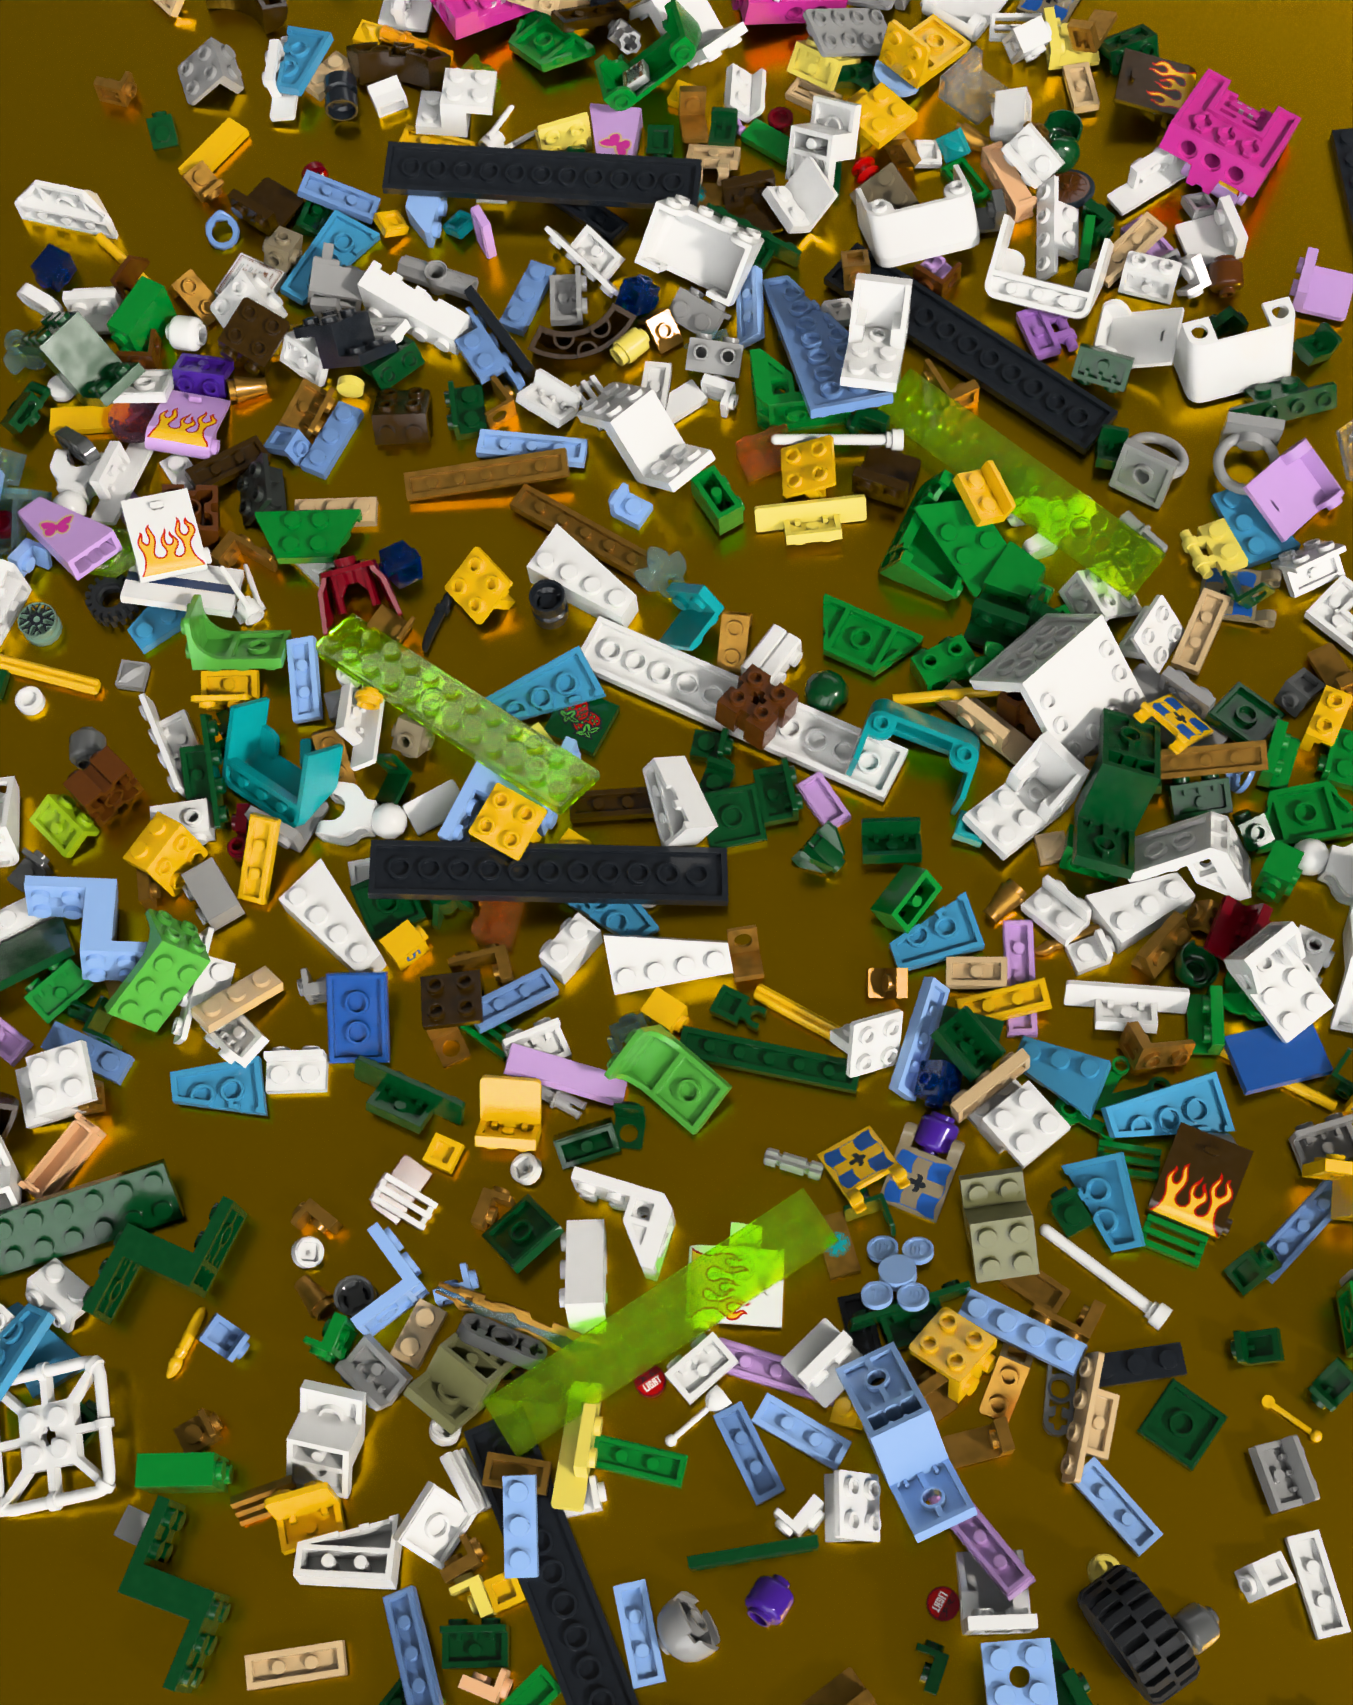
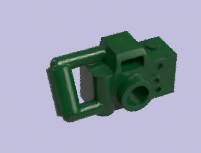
[0,381,51,434]

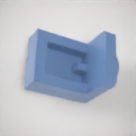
[197,1312,250,1363]

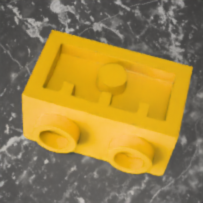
[953,460,1016,527]
[1299,685,1353,752]

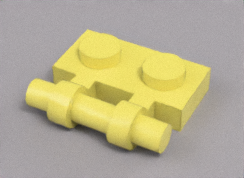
[1179,518,1248,579]

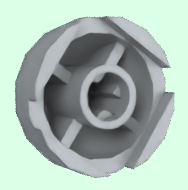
[657,1591,720,1662]

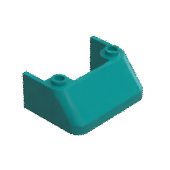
[222,697,343,828]
[846,699,980,815]

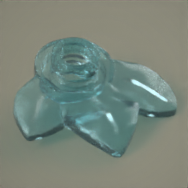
[3,329,46,375]
[634,546,687,598]

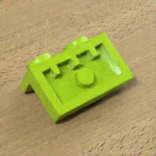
[29,794,100,858]

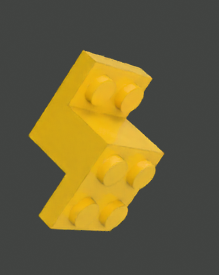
[846,82,918,154]
[1302,1154,1353,1222]

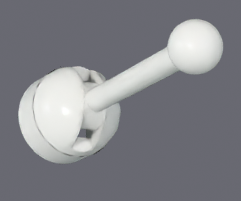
[665,1384,733,1447]

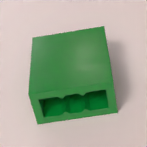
[106,276,177,352]
[135,1452,234,1494]

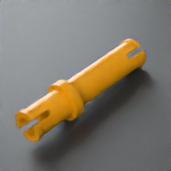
[379,25,454,64]

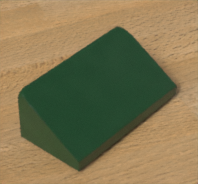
[291,199,332,238]
[553,1117,621,1169]

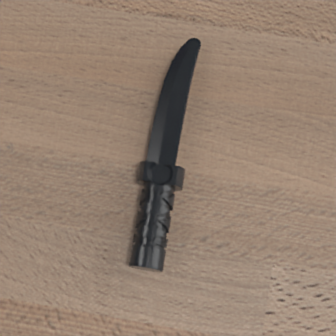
[422,591,454,653]

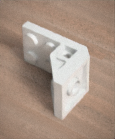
[840,273,913,392]
[962,731,1090,861]
[1128,811,1251,901]
[1224,921,1335,1043]
[571,1166,676,1281]
[956,1550,1038,1635]

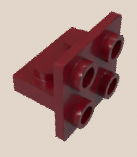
[1203,895,1273,961]

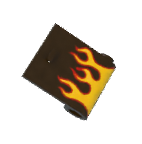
[1113,48,1197,131]
[1146,1122,1254,1240]

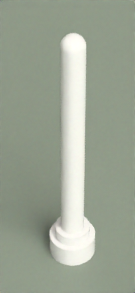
[771,429,904,451]
[1039,1224,1173,1330]

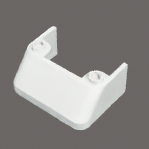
[855,164,980,268]
[985,214,1114,319]

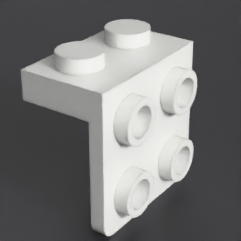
[210,269,288,328]

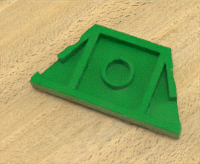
[508,10,596,72]
[913,500,1007,599]
[255,509,362,564]
[823,593,924,677]
[1255,780,1353,854]

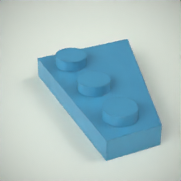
[276,25,334,96]
[889,891,985,971]
[566,903,660,937]
[1017,1036,1112,1120]
[1061,1152,1146,1253]

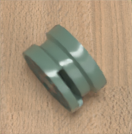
[17,602,63,647]

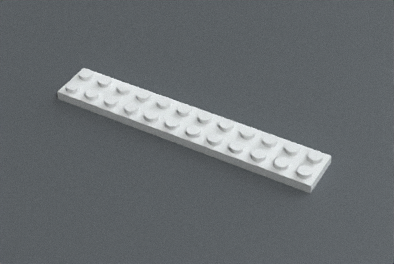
[581,616,908,802]

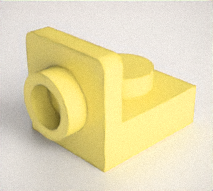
[448,1572,497,1618]

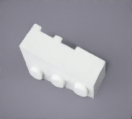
[0,559,32,647]
[642,755,718,847]
[1084,872,1196,955]
[559,1219,608,1334]
[293,1514,403,1590]

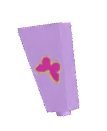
[590,103,643,156]
[17,496,123,581]

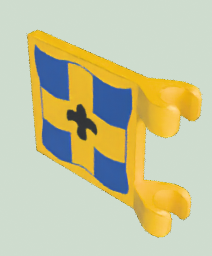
[1133,693,1214,755]
[817,1125,910,1214]

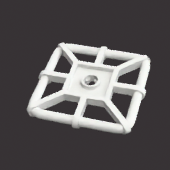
[0,1355,116,1517]

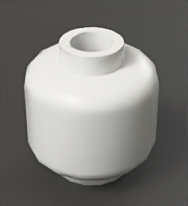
[165,315,208,352]

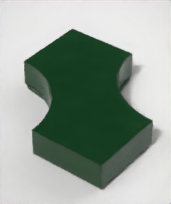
[834,60,876,92]

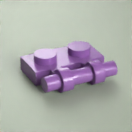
[1015,308,1079,360]

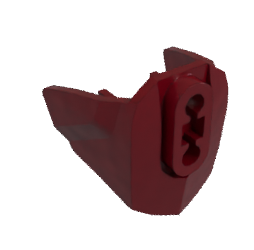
[317,555,403,636]

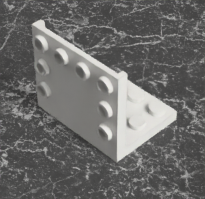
[969,613,1147,761]

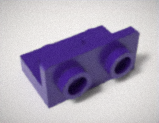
[172,353,235,398]

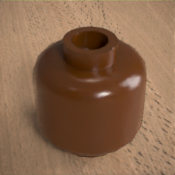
[1208,255,1244,298]

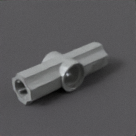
[607,18,642,55]
[396,255,479,301]

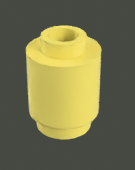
[609,327,650,366]

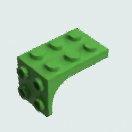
[180,594,292,672]
[104,908,211,1032]
[604,1024,733,1135]

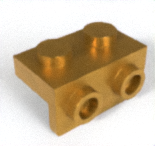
[278,378,336,439]
[1131,911,1193,979]

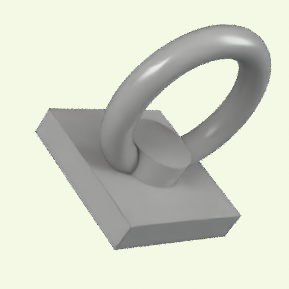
[1213,411,1285,495]
[1108,432,1189,509]

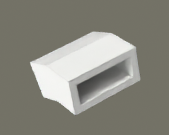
[367,75,409,118]

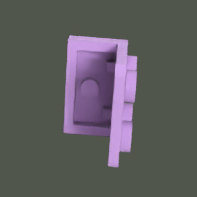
[1289,247,1353,321]

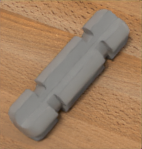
[763,1148,824,1180]

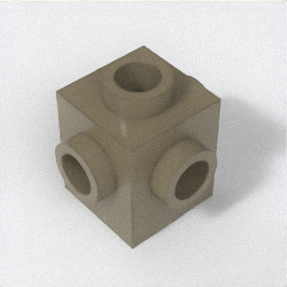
[262,226,303,273]
[391,709,436,758]

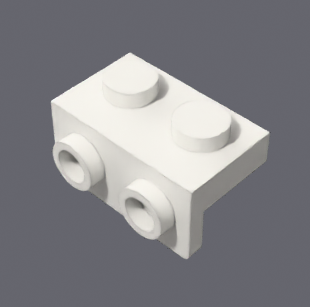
[515,368,582,428]
[199,1014,269,1068]
[502,1017,572,1059]
[25,1257,90,1333]
[773,1494,825,1539]

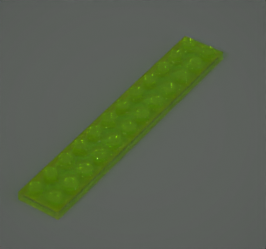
[878,368,1166,600]
[316,613,600,815]
[483,1188,839,1457]

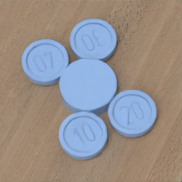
[861,1235,934,1312]

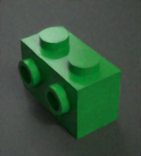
[690,465,745,535]
[910,633,976,691]
[1251,840,1304,904]
[870,864,943,934]

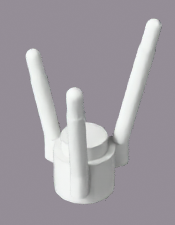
[478,105,537,148]
[219,564,266,625]

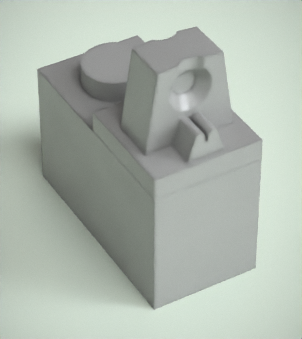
[308,242,366,311]

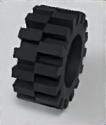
[85,573,139,628]

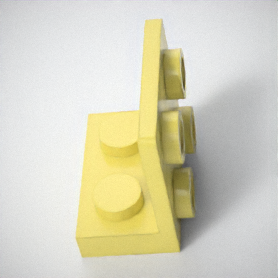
[1042,7,1100,70]
[787,37,862,92]
[534,112,593,152]

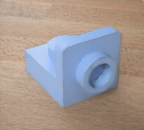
[608,482,653,530]
[7,538,52,577]
[433,1262,479,1308]

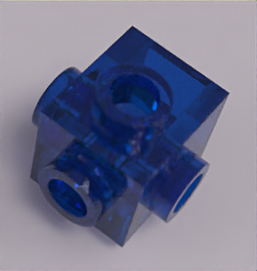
[615,274,660,316]
[378,540,423,589]
[914,1060,963,1109]

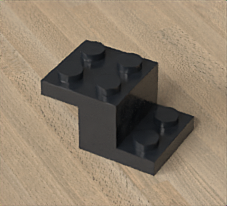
[293,307,398,369]

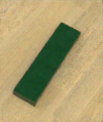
[687,1535,819,1572]

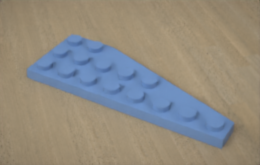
[763,275,893,419]

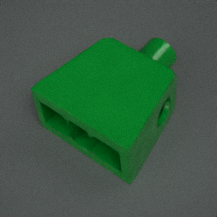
[982,541,1055,606]

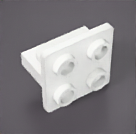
[378,0,433,33]
[62,286,125,335]
[1271,538,1347,598]
[1118,594,1185,673]
[830,1009,903,1078]
[781,1318,863,1408]
[824,1469,881,1543]

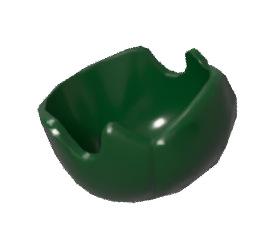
[1043,109,1083,143]
[1050,135,1080,174]
[804,670,849,713]
[1173,940,1220,989]

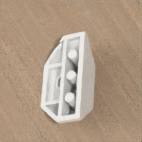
[14,179,119,239]

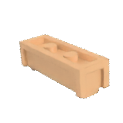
[980,141,1038,223]
[17,1112,107,1199]

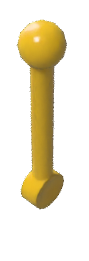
[1261,1395,1322,1442]

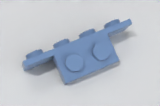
[454,306,526,395]

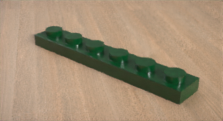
[680,1026,860,1094]

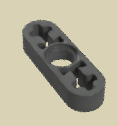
[54,426,101,466]
[457,1313,548,1370]
[1042,1364,1077,1437]

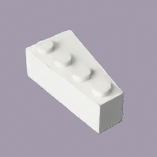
[357,260,473,355]
[526,524,639,628]
[278,858,387,972]
[603,933,733,995]

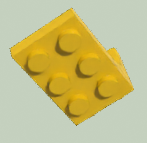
[878,14,971,89]

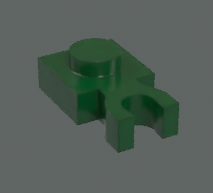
[709,984,767,1032]

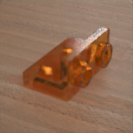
[735,424,791,482]
[471,901,525,952]

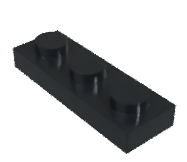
[1099,1342,1187,1389]

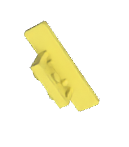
[754,494,867,545]
[551,1381,603,1512]

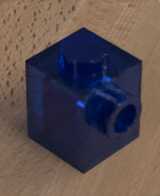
[30,243,77,292]

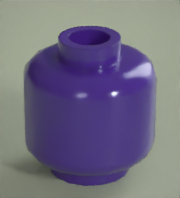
[914,1110,959,1156]
[745,1574,794,1628]

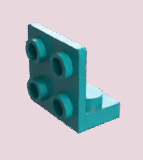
[659,582,725,651]

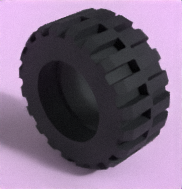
[1077,1565,1200,1705]

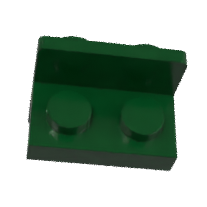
[963,592,1030,649]

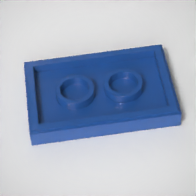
[326,971,391,1063]
[1224,1023,1333,1095]

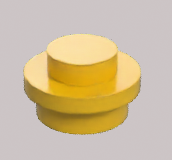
[355,687,384,710]

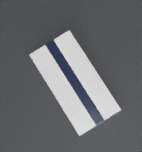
[120,556,244,618]

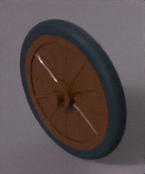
[1050,169,1095,208]

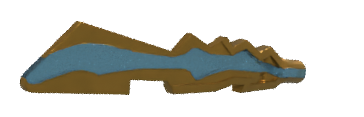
[435,1281,601,1360]

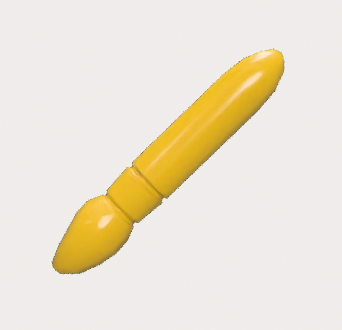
[166,1306,206,1379]

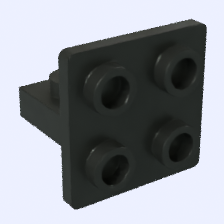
[237,453,287,526]

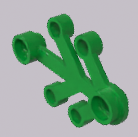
[1054,1056,1171,1141]

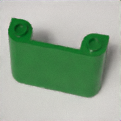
[594,0,702,111]
[878,469,995,601]

